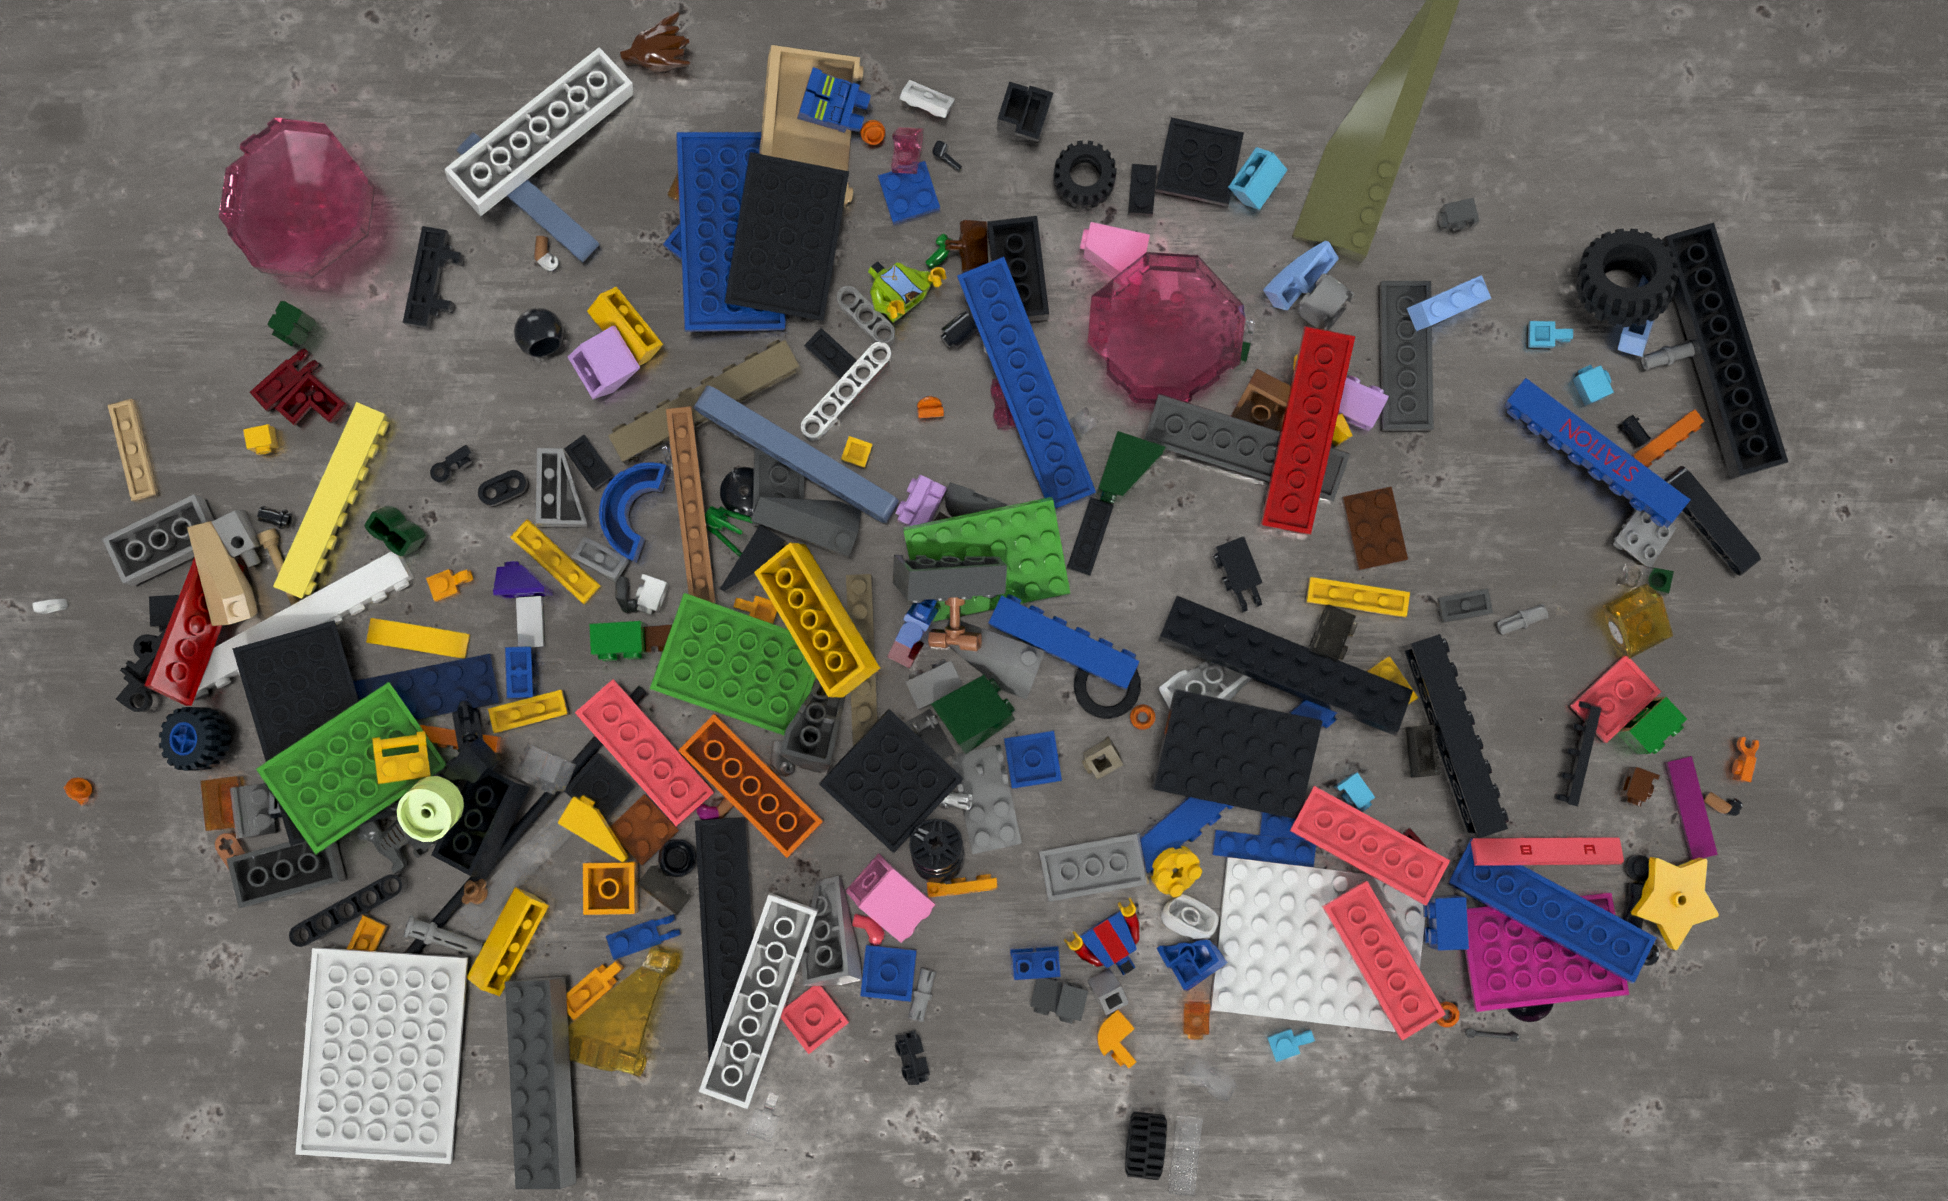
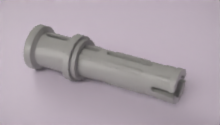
[403,915,483,957]

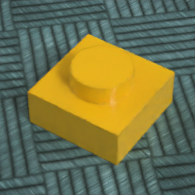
[841,436,873,469]

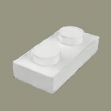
[900,80,955,118]

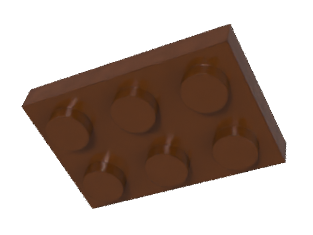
[1341,486,1408,571]

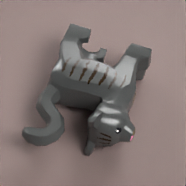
[356,800,435,874]

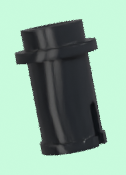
[1621,415,1651,448]
[257,506,292,529]

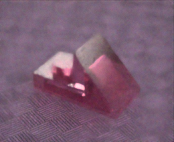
[891,127,924,174]

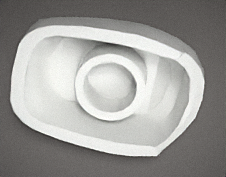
[1161,894,1219,940]

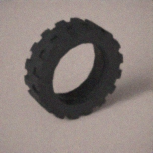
[1073,668,1141,719]

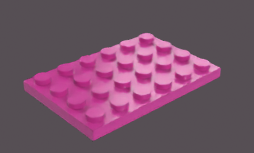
[1465,893,1630,1012]

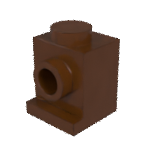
[644,624,672,653]
[1620,767,1660,807]

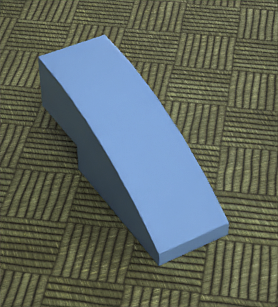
[1263,241,1339,311]

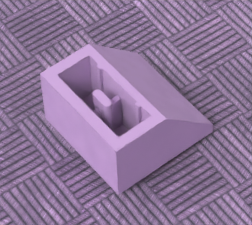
[568,325,640,399]
[1338,375,1389,431]

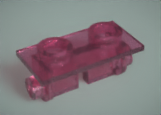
[991,378,1016,429]

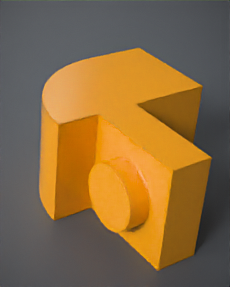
[1097,1009,1136,1068]

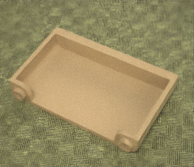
[759,45,863,207]

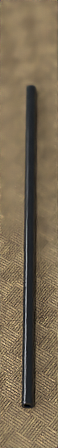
[404,685,648,954]

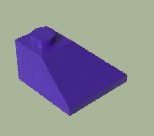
[493,561,553,599]

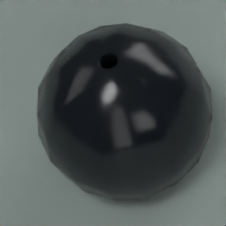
[514,308,564,357]

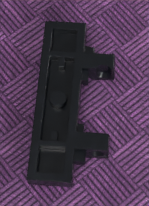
[403,226,464,329]

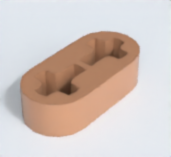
[215,833,248,869]

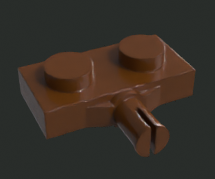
[945,220,988,271]

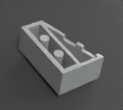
[536,448,587,528]

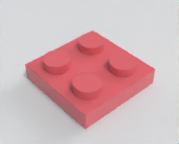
[781,986,849,1054]

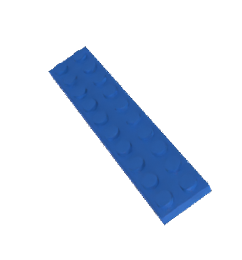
[957,257,1096,509]

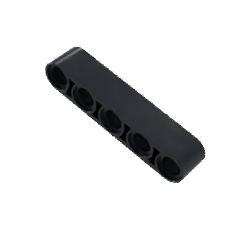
[1663,466,1761,576]
[289,874,408,947]

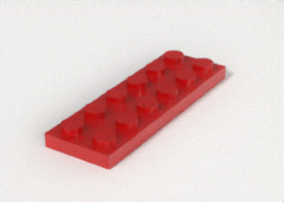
[144,557,245,706]

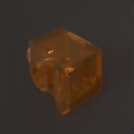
[1182,1001,1210,1040]

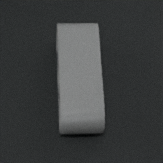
[837,286,896,346]

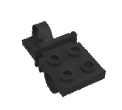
[116,629,166,712]

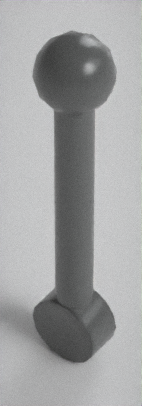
[1465,1028,1519,1042]

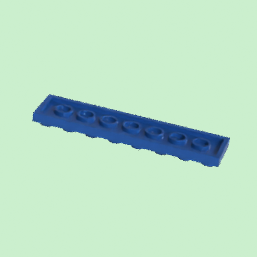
[1447,838,1657,984]

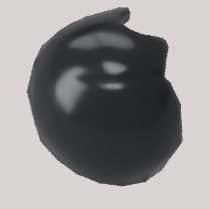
[658,839,696,877]

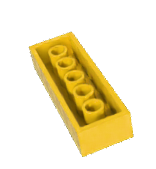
[754,542,880,697]

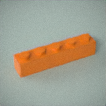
[1632,409,1705,468]
[420,725,501,753]

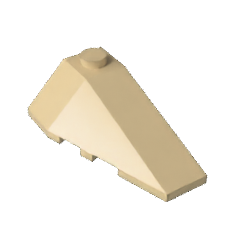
[187,521,258,626]

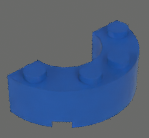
[599,462,670,563]

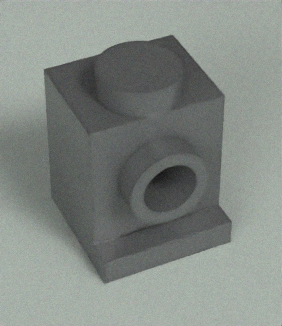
[1438,198,1480,231]

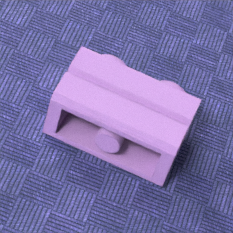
[895,475,947,526]

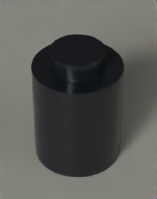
[940,310,978,349]

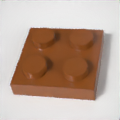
[610,794,680,866]

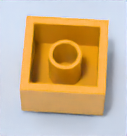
[583,861,639,915]

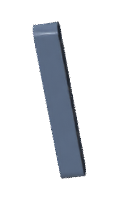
[456,132,600,263]

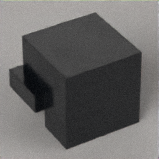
[997,81,1053,142]

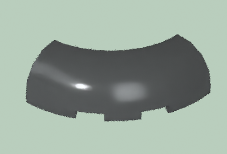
[945,482,1008,517]

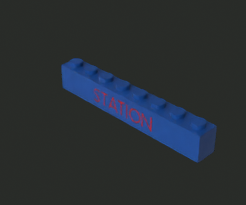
[1505,378,1690,528]

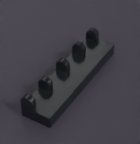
[1556,701,1602,807]

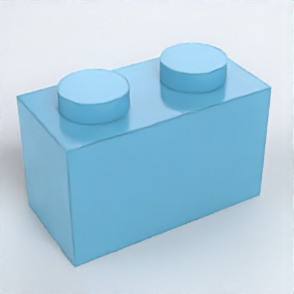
[1228,147,1288,210]

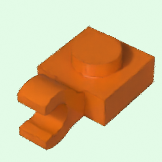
[1732,737,1759,782]

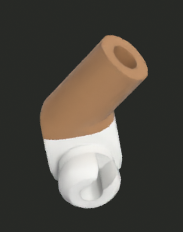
[534,236,559,271]

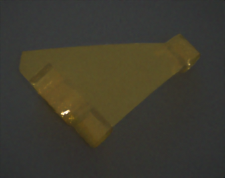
[568,946,680,1077]

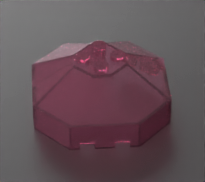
[219,118,376,279]
[1088,252,1246,404]

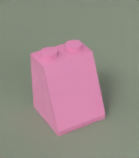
[1080,222,1150,294]
[845,853,935,943]

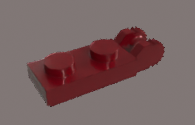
[249,348,319,412]

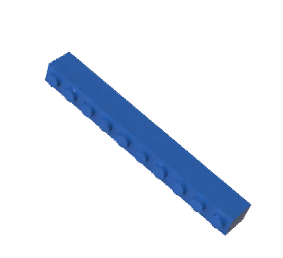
[1140,699,1337,875]

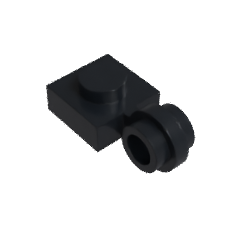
[430,445,476,483]

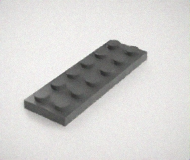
[1380,281,1434,431]

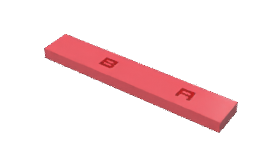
[1471,838,1624,866]

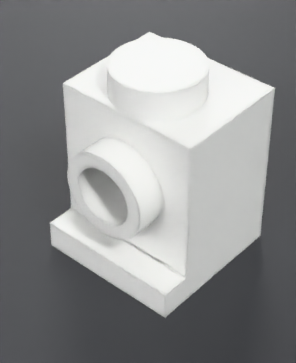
[635,574,669,615]

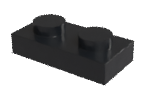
[1128,164,1157,217]
[804,328,857,379]
[564,435,614,490]

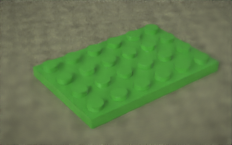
[903,497,1070,622]
[649,593,816,735]
[256,682,446,855]

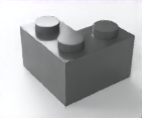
[1030,978,1088,1024]

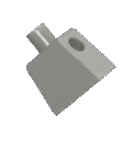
[212,510,261,569]

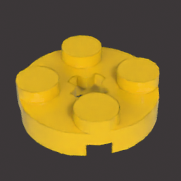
[1151,846,1202,897]

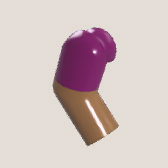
[696,797,734,820]

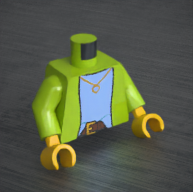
[868,261,947,323]

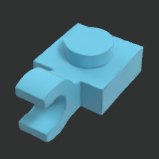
[1528,321,1573,348]
[1267,1028,1315,1062]

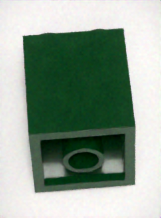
[1096,431,1166,504]
[931,675,1015,754]

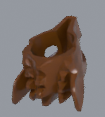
[620,11,690,73]

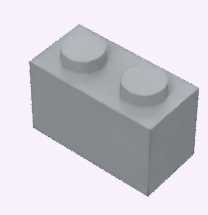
[906,659,963,710]

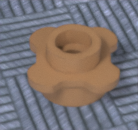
[462,879,488,905]

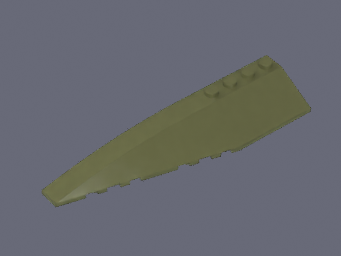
[1292,0,1459,263]

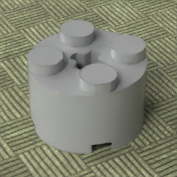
[1298,273,1354,330]

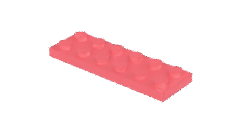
[575,679,714,826]
[1289,786,1450,906]
[1322,880,1446,1041]

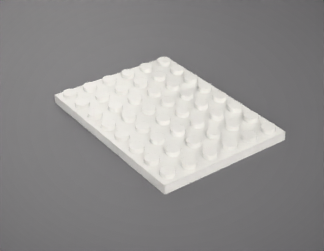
[1210,857,1425,1032]
[295,947,469,1164]

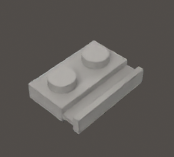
[230,783,276,839]

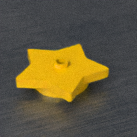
[1631,857,1719,950]

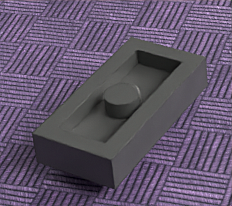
[1437,589,1493,623]

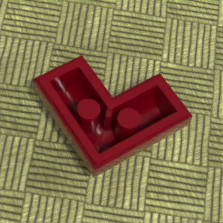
[275,371,348,426]

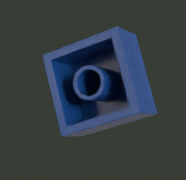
[1423,895,1469,951]

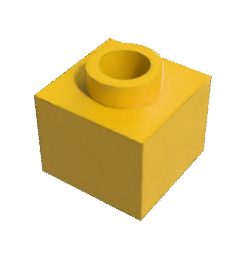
[243,424,279,455]

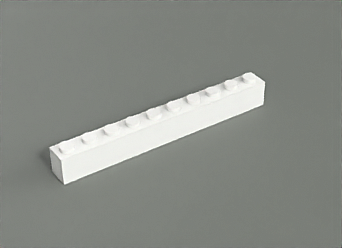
[194,552,414,701]

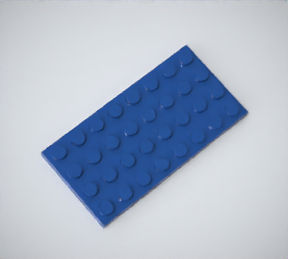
[676,132,785,332]

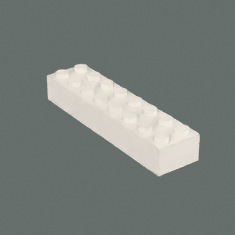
[444,47,633,216]
[699,893,818,1109]

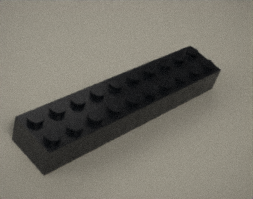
[1661,223,1788,479]

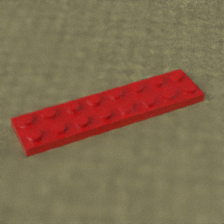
[1261,326,1356,534]

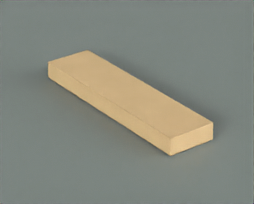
[108,399,158,502]

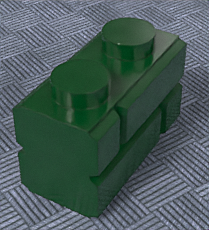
[267,301,316,346]

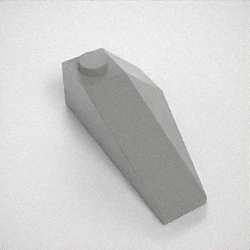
[947,619,1045,699]

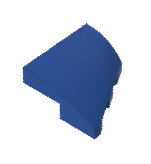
[1156,939,1228,991]

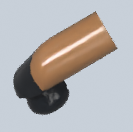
[1704,792,1743,816]

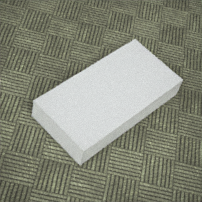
[516,596,545,648]

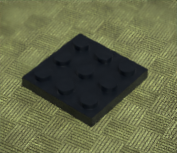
[1155,117,1244,207]

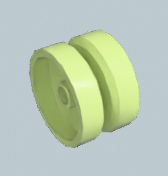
[397,776,464,842]

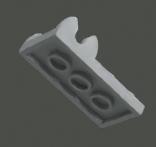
[951,745,1022,854]
[1039,833,1149,902]

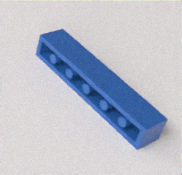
[988,594,1140,690]

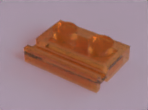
[201,776,241,831]

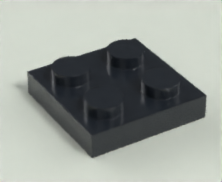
[564,753,636,820]

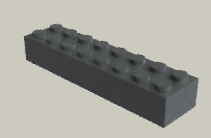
[505,977,576,1189]

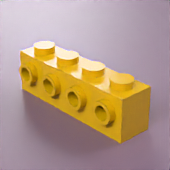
[466,887,549,996]

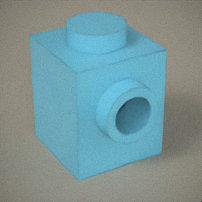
[1572,365,1614,406]

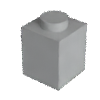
[1087,969,1129,1016]

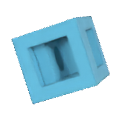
[1333,772,1375,812]

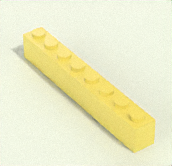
[273,402,389,599]

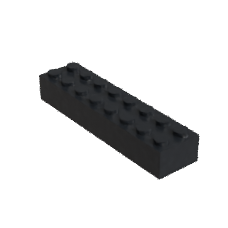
[1402,634,1509,839]

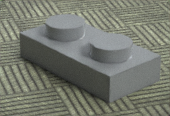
[571,536,629,582]

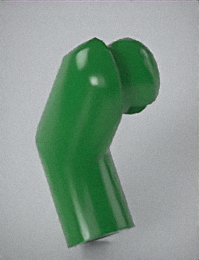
[925,234,952,269]

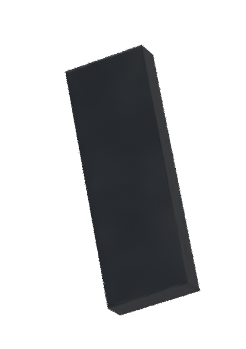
[1066,497,1114,576]

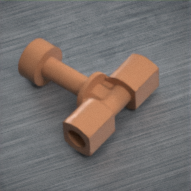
[928,597,982,651]

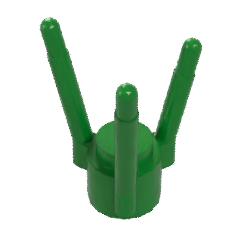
[705,506,766,557]

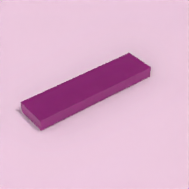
[1665,756,1718,860]

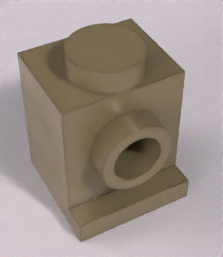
[1082,736,1124,780]

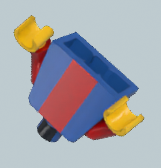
[1064,898,1140,975]

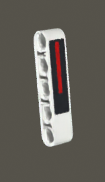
[801,342,892,441]

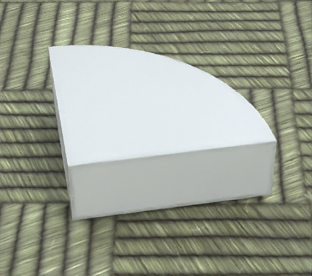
[32,599,68,614]

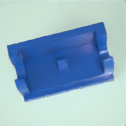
[505,646,533,699]

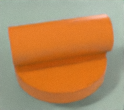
[917,396,944,418]
[63,777,92,806]

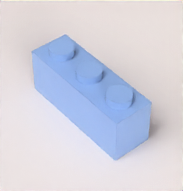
[1407,275,1491,331]

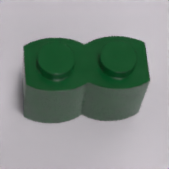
[364,505,426,556]

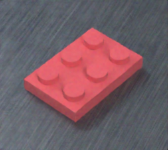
[1570,655,1661,743]

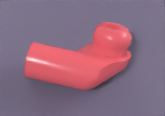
[852,914,884,946]

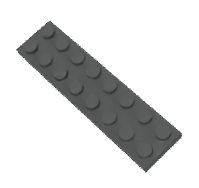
[1143,393,1350,501]

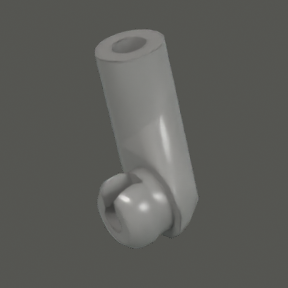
[769,741,794,776]

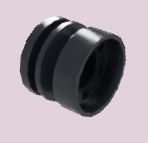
[909,818,965,883]

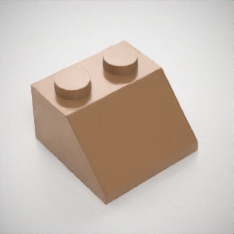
[1231,369,1291,431]

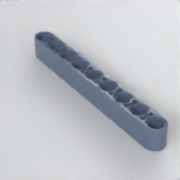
[694,385,899,523]

